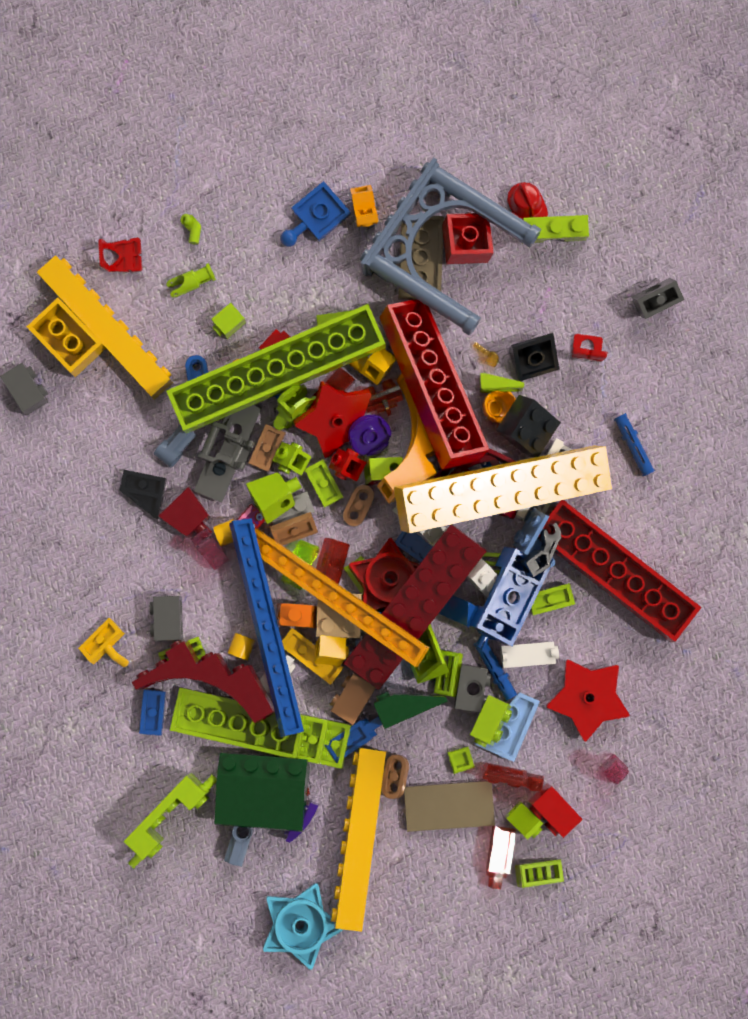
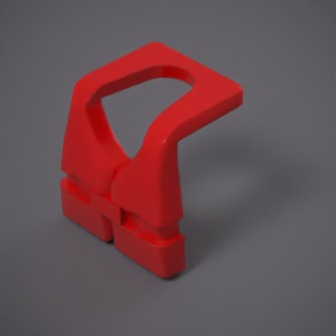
[98,237,143,273]
[571,334,608,362]

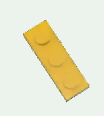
[282,628,344,685]

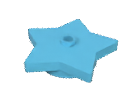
[262,883,344,970]

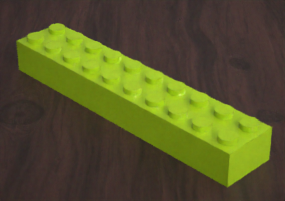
[166,304,386,434]

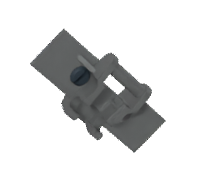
[194,405,261,503]

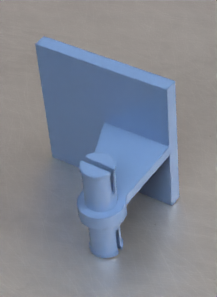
[513,508,555,567]

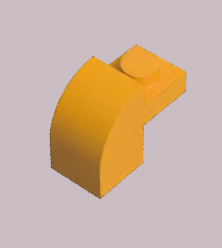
[350,185,379,227]

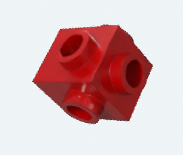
[329,448,367,481]

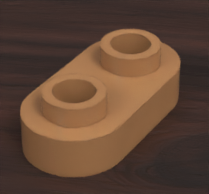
[343,485,374,527]
[381,755,409,799]

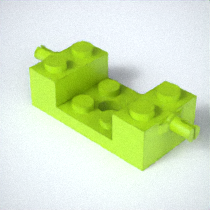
[123,773,217,869]

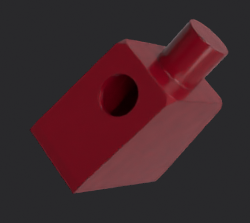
[159,487,212,541]

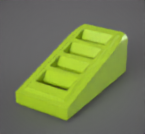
[479,373,524,393]
[515,859,564,888]

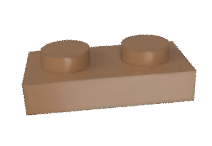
[249,424,286,473]
[270,512,318,546]

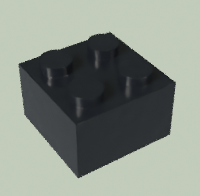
[496,395,561,457]

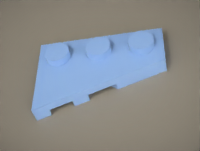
[474,692,540,762]

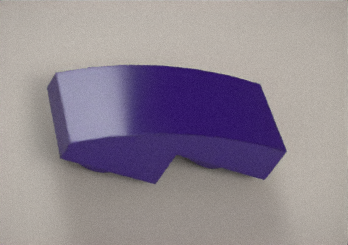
[284,801,319,843]

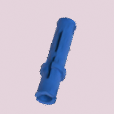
[614,413,655,477]
[473,641,518,701]

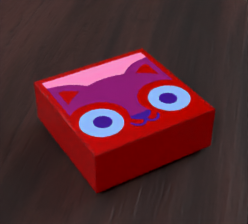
[237,504,265,529]

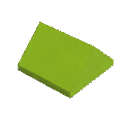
[410,624,449,684]

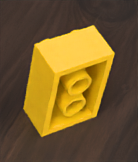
[26,298,106,377]

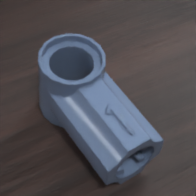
[154,425,197,468]
[224,826,254,867]

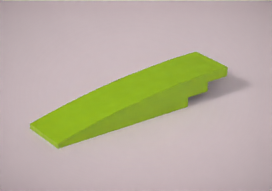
[170,687,352,769]

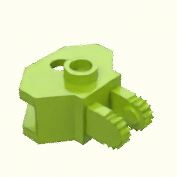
[273,384,316,430]

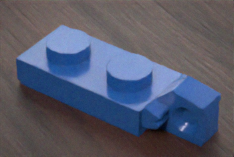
[325,716,382,763]

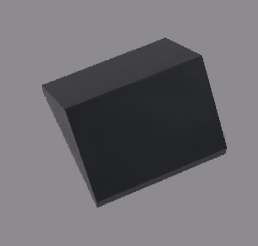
[509,333,560,381]

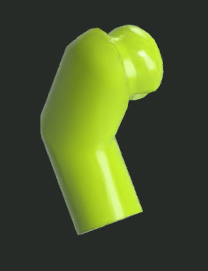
[180,214,201,245]

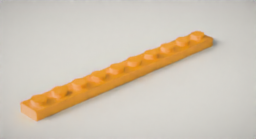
[255,528,429,667]

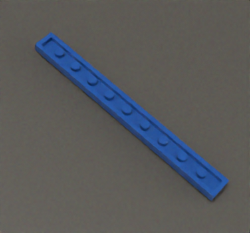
[229,518,304,737]

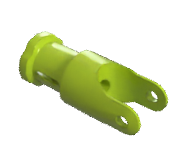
[166,263,216,298]

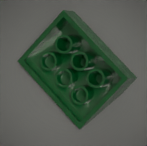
[374,691,448,729]
[214,753,310,832]

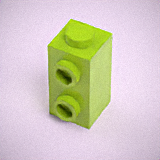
[470,695,512,748]

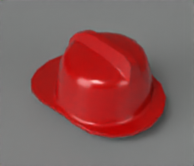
[507,182,548,220]

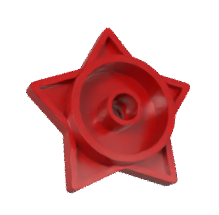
[294,381,371,458]
[348,538,419,611]
[546,660,630,741]

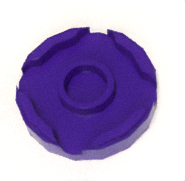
[348,414,391,456]

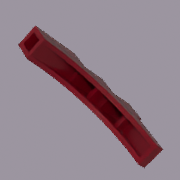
[132,640,275,723]

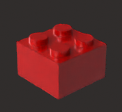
[442,213,494,264]
[529,783,583,838]

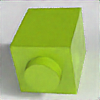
[211,302,246,339]

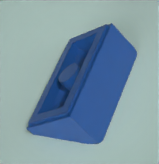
[438,595,478,627]

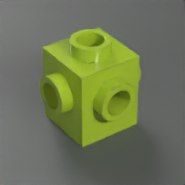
[272,442,311,476]

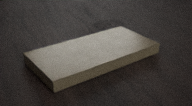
[398,216,444,300]
[404,780,495,832]

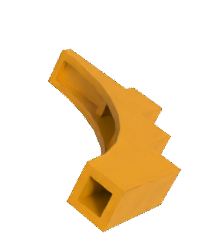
[377,373,437,504]

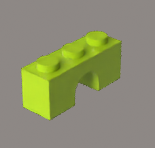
[522,215,589,244]

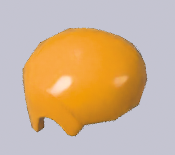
[482,390,516,423]

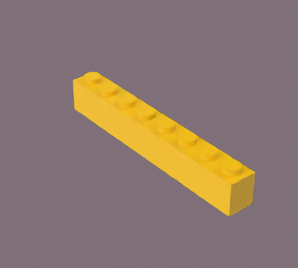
[37,255,173,400]
[331,748,386,932]

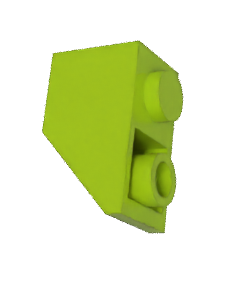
[505,801,543,840]

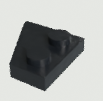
[119,470,167,519]

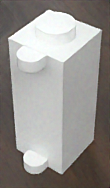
[500,642,559,668]

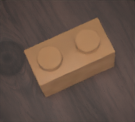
[330,674,375,725]

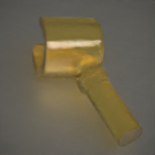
[473,342,499,367]

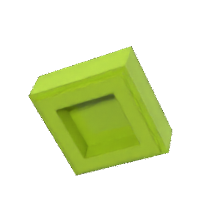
[447,746,475,774]

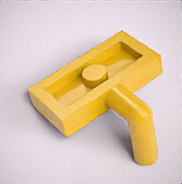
[78,618,129,667]

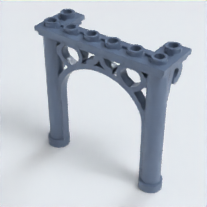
[360,157,542,336]

